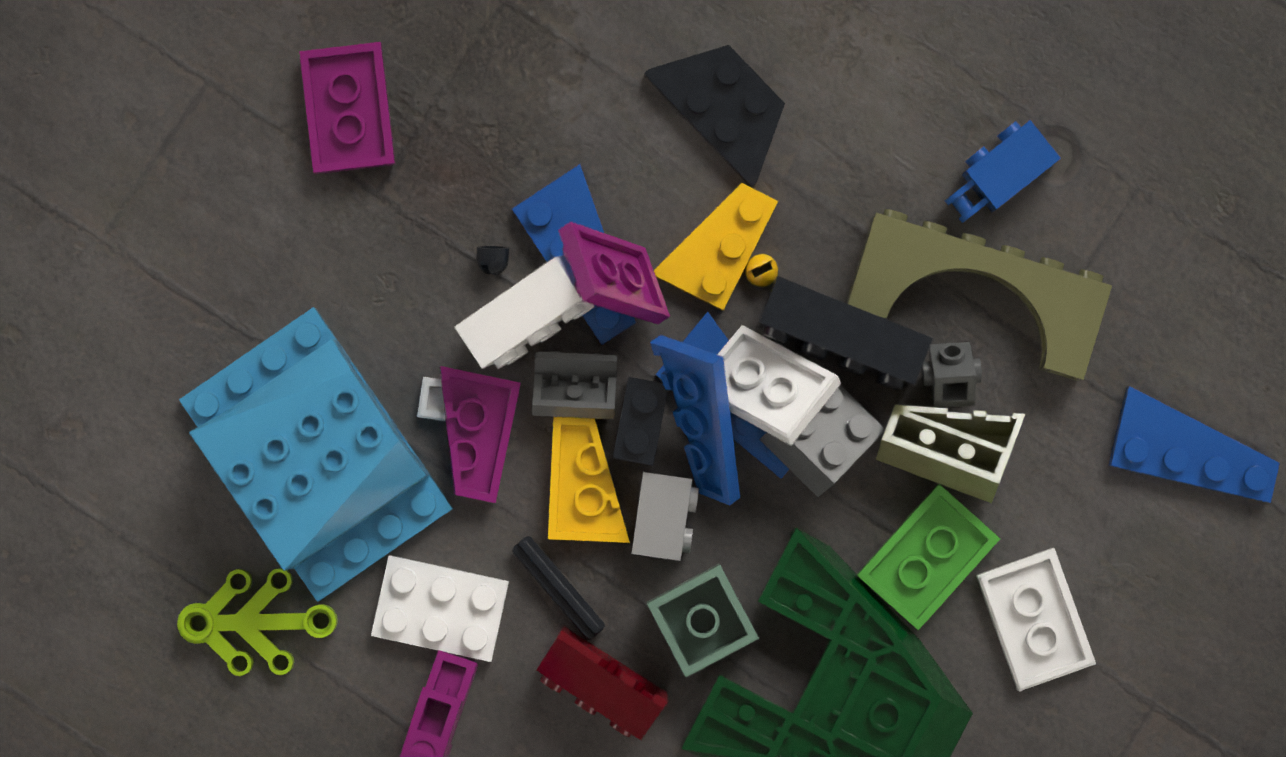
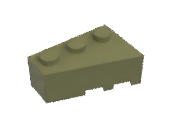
[876,405,1025,503]

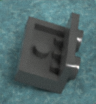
[532,351,617,419]

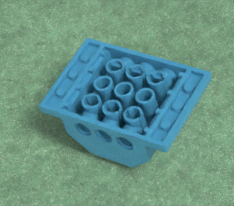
[179,307,454,602]

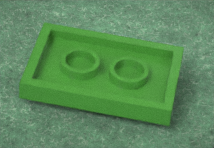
[856,484,1000,630]

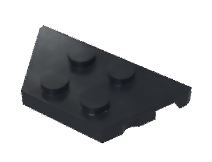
[644,45,785,188]

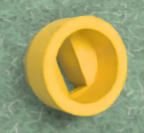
[745,254,778,287]

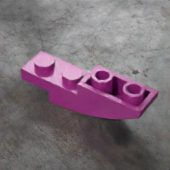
[400,650,478,757]

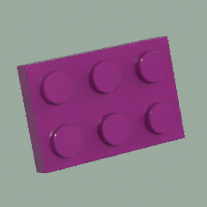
[299,42,396,174]
[558,222,670,325]

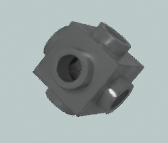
[921,342,982,408]

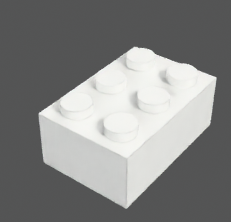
[455,255,595,369]

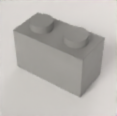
[632,472,699,561]

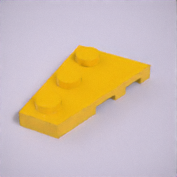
[654,183,778,311]
[548,417,630,543]

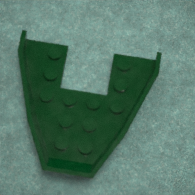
[680,527,973,757]

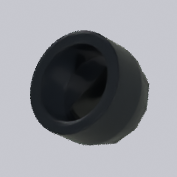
[476,246,509,275]

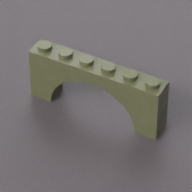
[846,209,1112,381]

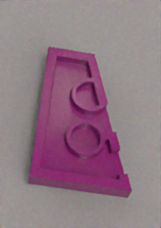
[439,366,521,503]

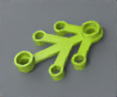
[177,568,338,676]

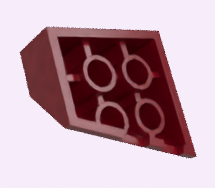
[536,626,668,741]

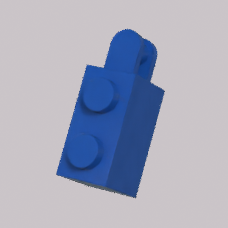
[945,120,1061,223]

